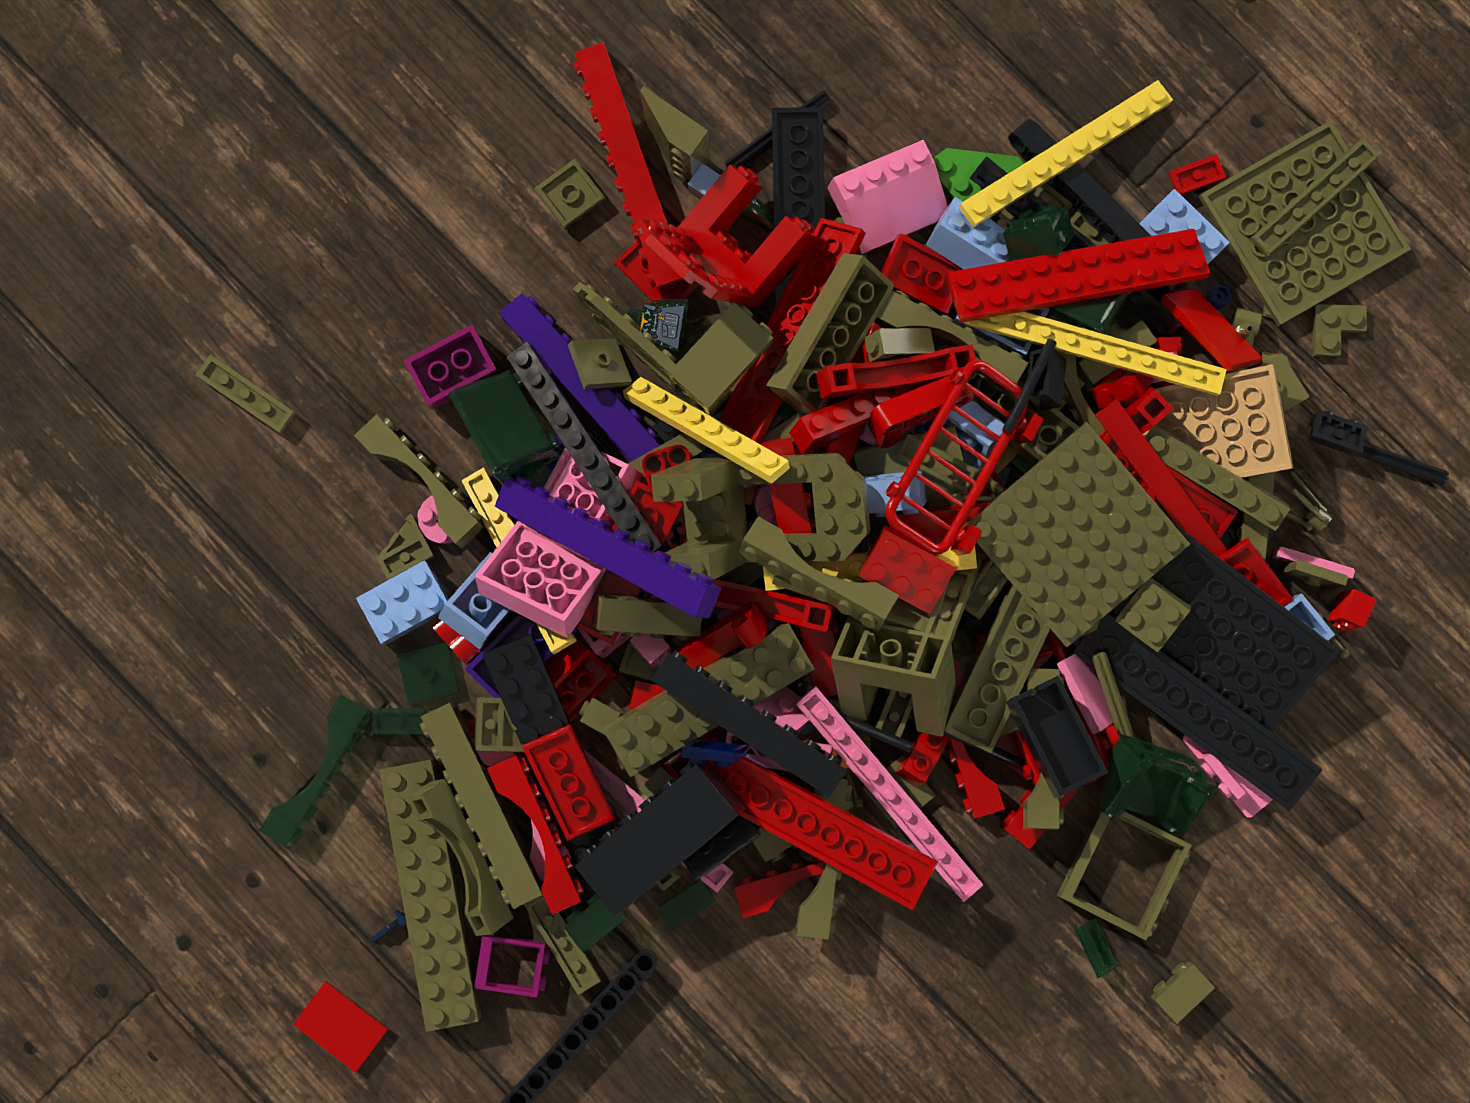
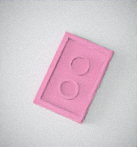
[1057,654,1113,734]

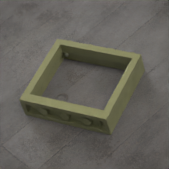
[1057,802,1192,940]

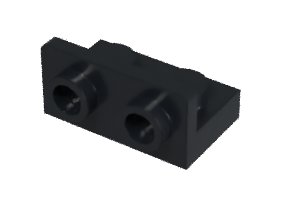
[1309,410,1368,457]

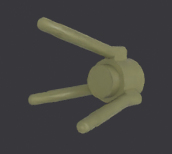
[1285,471,1332,532]

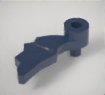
[371,909,406,942]

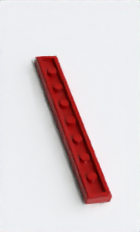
[1095,399,1227,556]

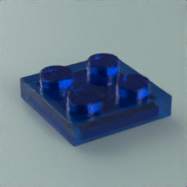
[681,739,748,767]

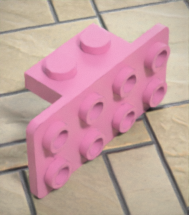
[1183,735,1273,818]

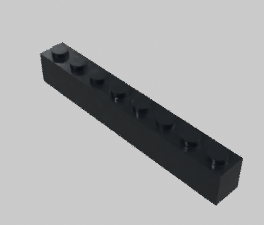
[648,650,847,797]

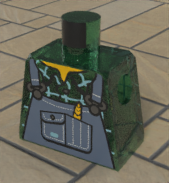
[628,299,689,351]

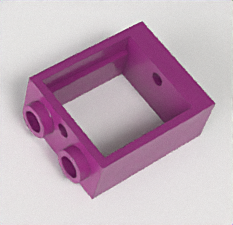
[474,934,551,998]

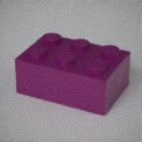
[403,325,500,410]

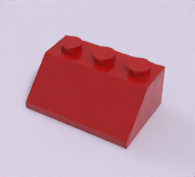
[546,635,617,723]

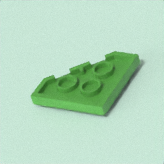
[933,148,1024,201]

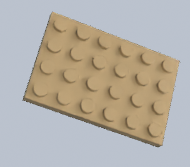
[1119,364,1293,486]

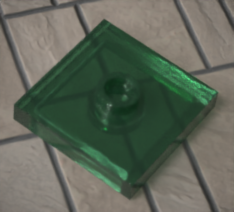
[397,643,460,705]

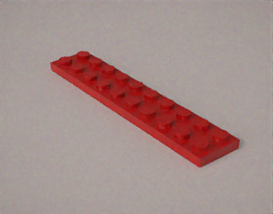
[719,218,866,444]
[946,229,1211,323]
[681,734,938,910]

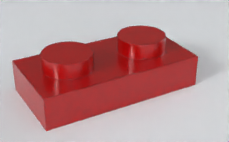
[1168,154,1226,196]

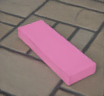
[1271,546,1355,580]

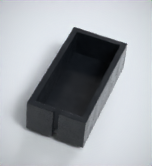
[1006,676,1108,798]

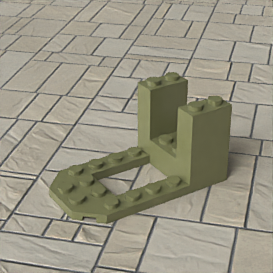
[572,282,773,417]
[651,453,871,580]
[831,543,981,737]

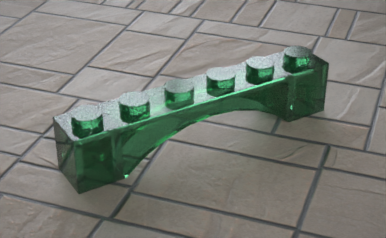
[259,694,372,847]

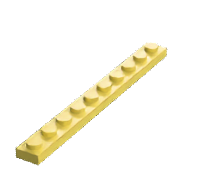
[958,80,1173,228]
[965,312,1227,396]

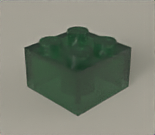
[1003,206,1074,261]
[563,894,628,953]

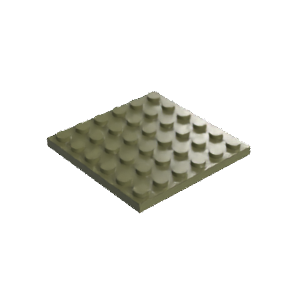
[1199,120,1411,327]
[963,422,1190,647]

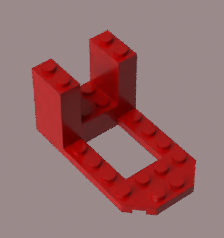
[634,164,818,308]

